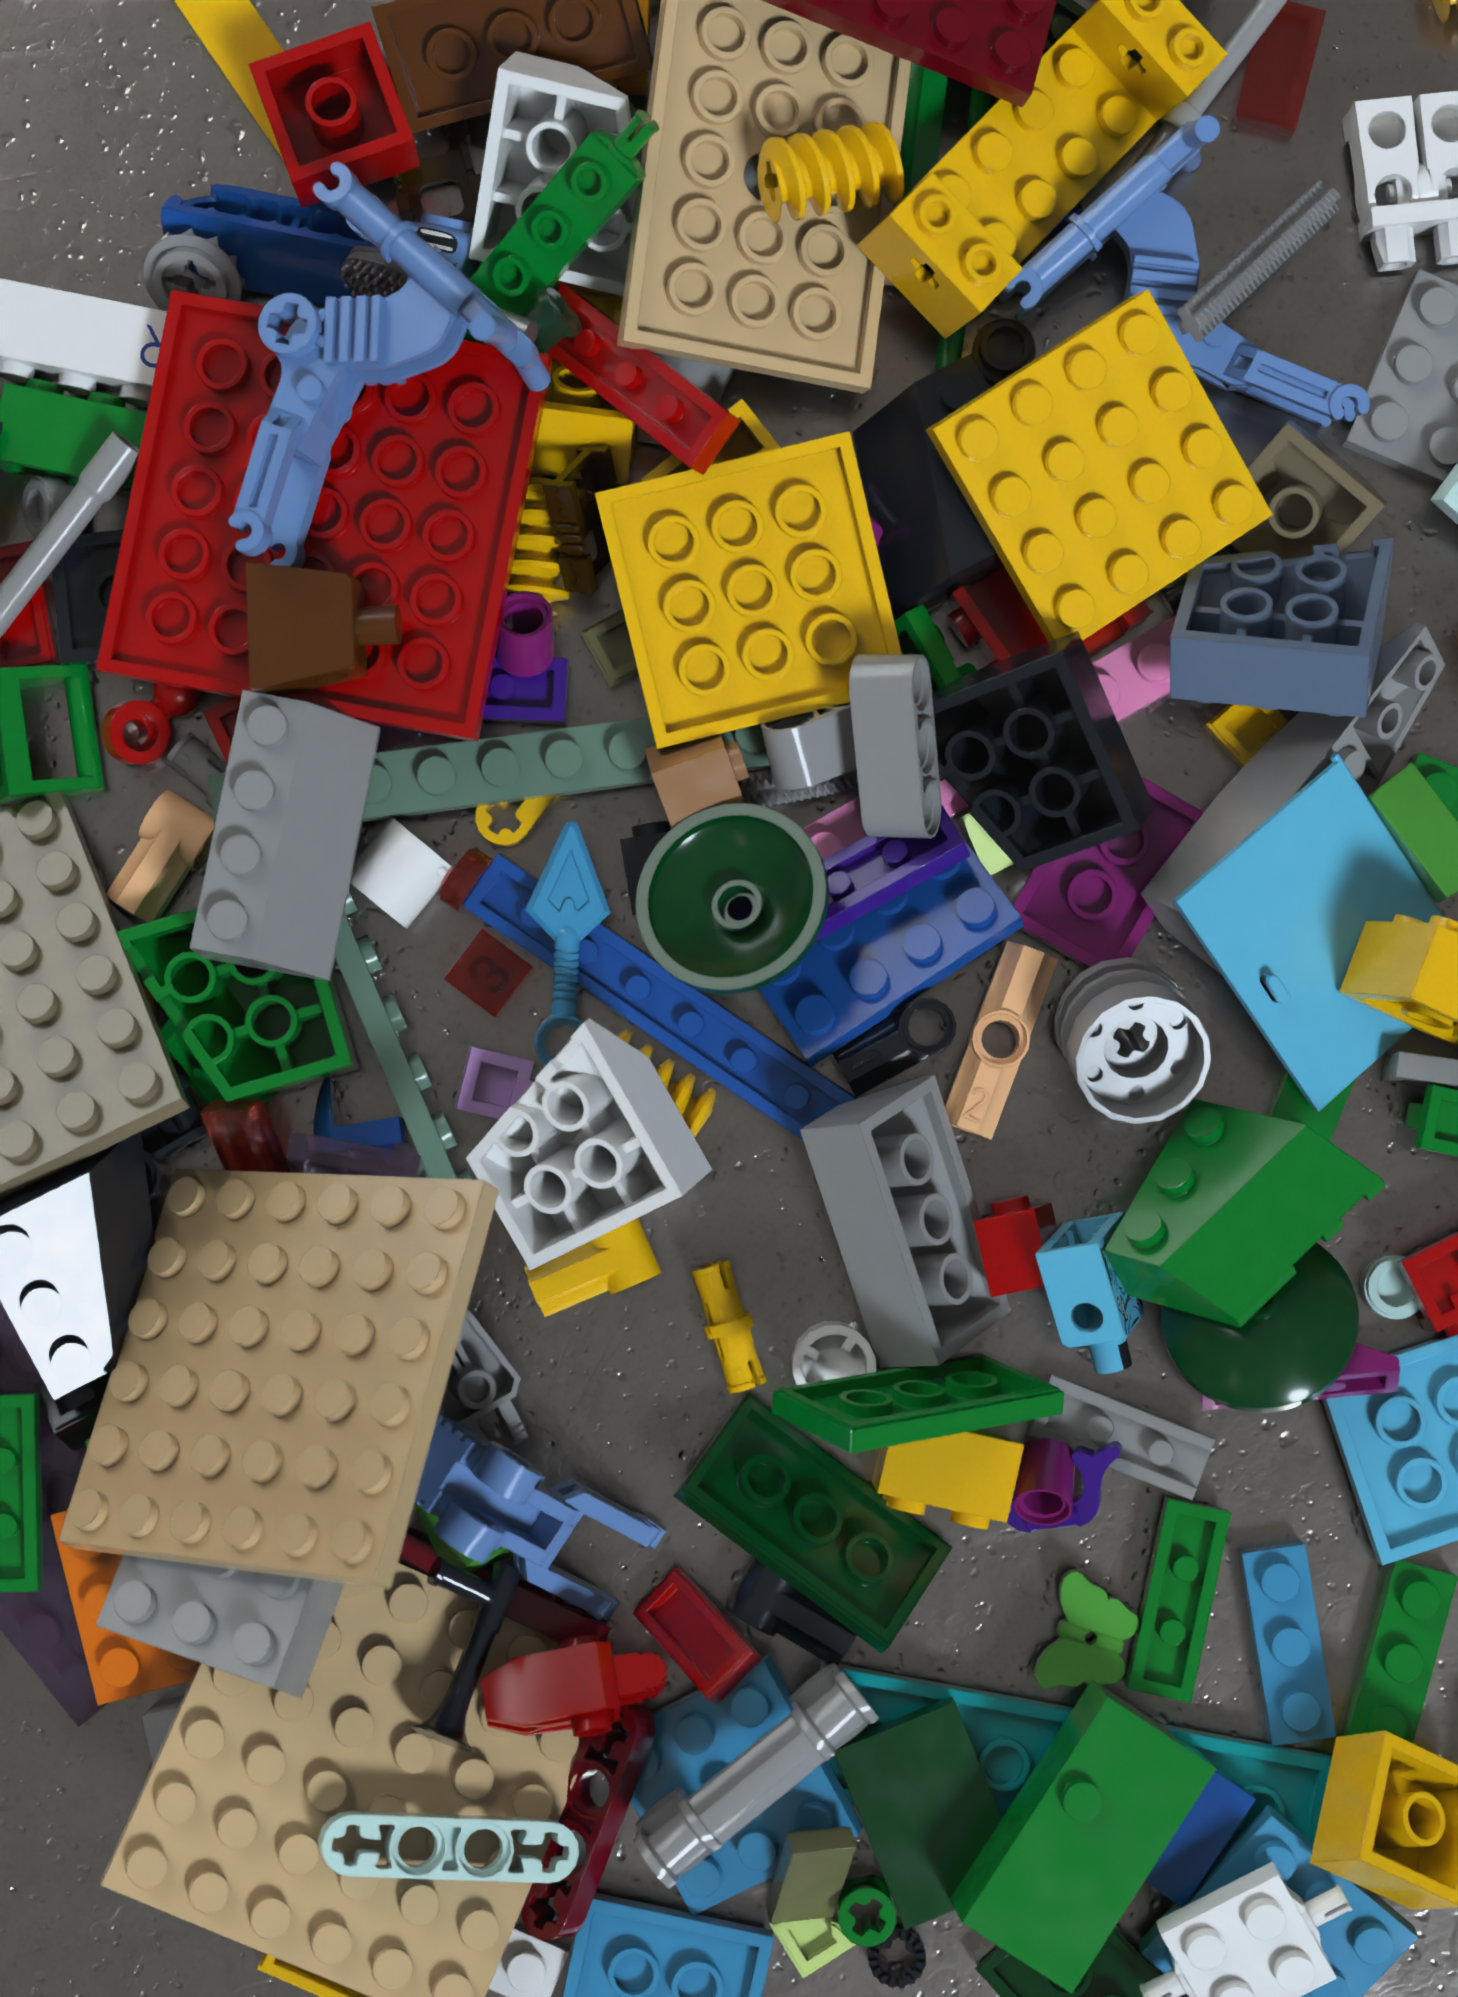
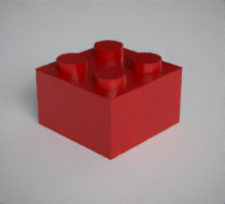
[248,21,420,209]

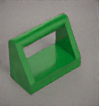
[0,664,105,805]

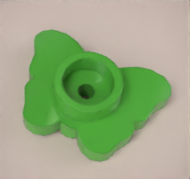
[1034,1569,1139,1689]

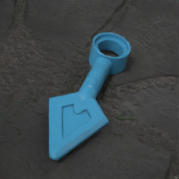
[525,821,611,1066]

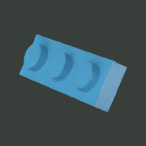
[1238,1541,1336,1746]

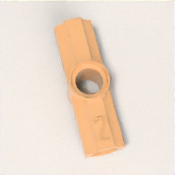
[945,940,1058,1140]

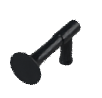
[410,1557,521,1752]

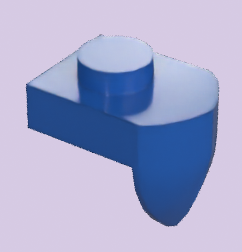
[313,1077,409,1164]

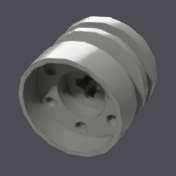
[1054,957,1211,1124]

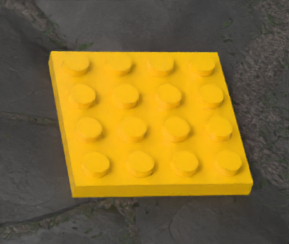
[926,289,1273,642]
[595,431,902,749]

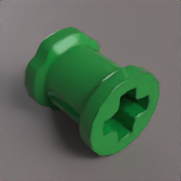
[837,1873,896,1947]

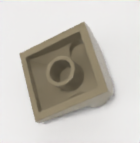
[1230,420,1387,559]

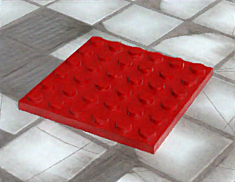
[96,290,553,742]

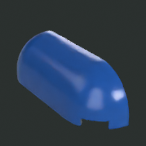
[161,185,377,306]

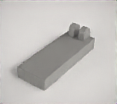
[1029,1375,1215,1501]

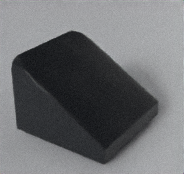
[36,1374,109,1451]

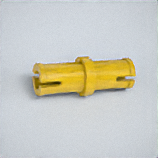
[690,1258,767,1394]

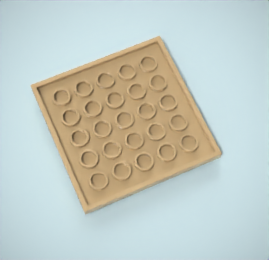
[58,1169,499,1589]
[100,1563,583,1997]

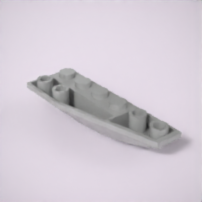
[1141,622,1446,975]

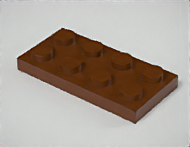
[371,0,654,133]

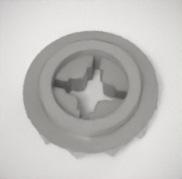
[143,228,246,311]

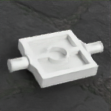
[1139,1861,1352,1997]

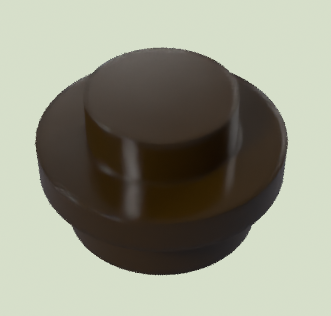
[972,318,1036,383]

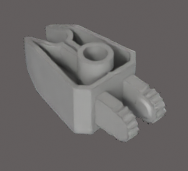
[438,1310,529,1445]

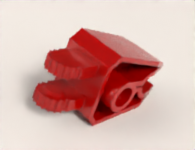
[481,1635,668,1737]

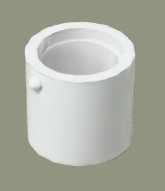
[350,817,456,929]
[791,1321,876,1385]

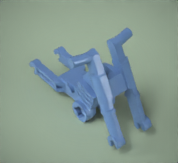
[999,115,1370,428]
[229,162,551,568]
[415,1414,667,1620]

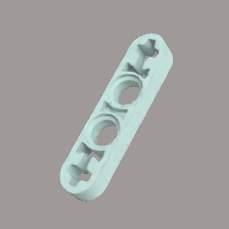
[318,1811,579,1883]

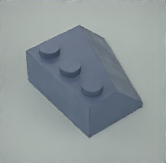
[1170,537,1395,718]

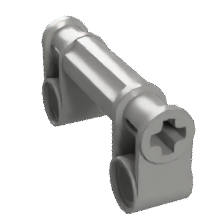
[633,1662,880,1889]

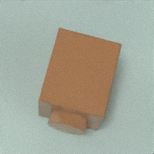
[644,734,749,829]

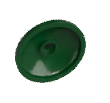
[636,803,829,994]
[1161,1242,1359,1413]

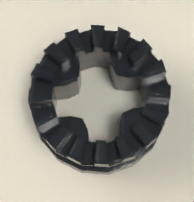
[867,1922,926,1989]

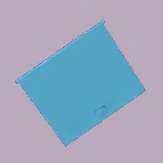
[1172,752,1444,1112]

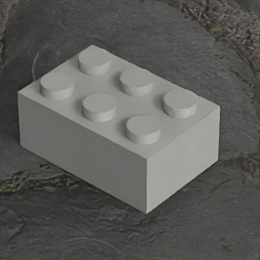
[96,1555,344,1699]

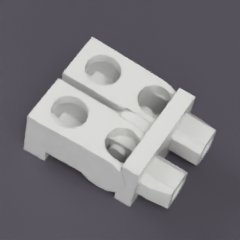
[1342,91,1458,272]

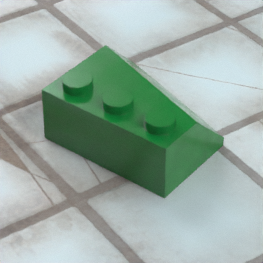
[117,908,360,1102]
[1104,1098,1385,1328]

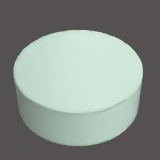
[1360,1254,1420,1319]

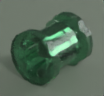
[520,286,582,354]

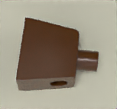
[246,562,402,696]

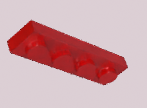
[534,283,741,475]

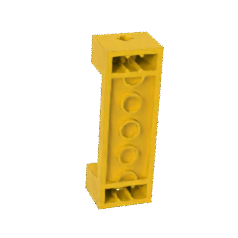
[857,0,1228,339]

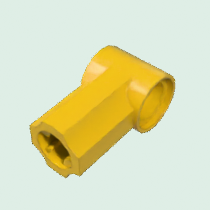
[524,1217,662,1317]

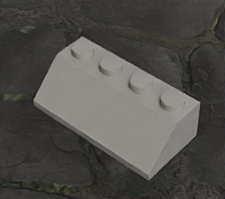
[190,690,381,982]
[800,1075,1011,1368]

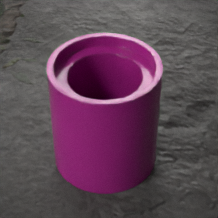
[496,591,554,677]
[1014,1438,1075,1526]

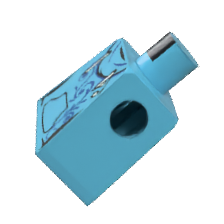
[1035,1211,1144,1374]

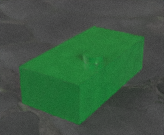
[950,1680,1217,1994]

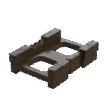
[392,119,481,222]
[542,445,617,595]

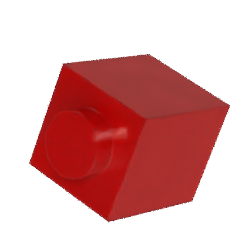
[973,1195,1057,1297]

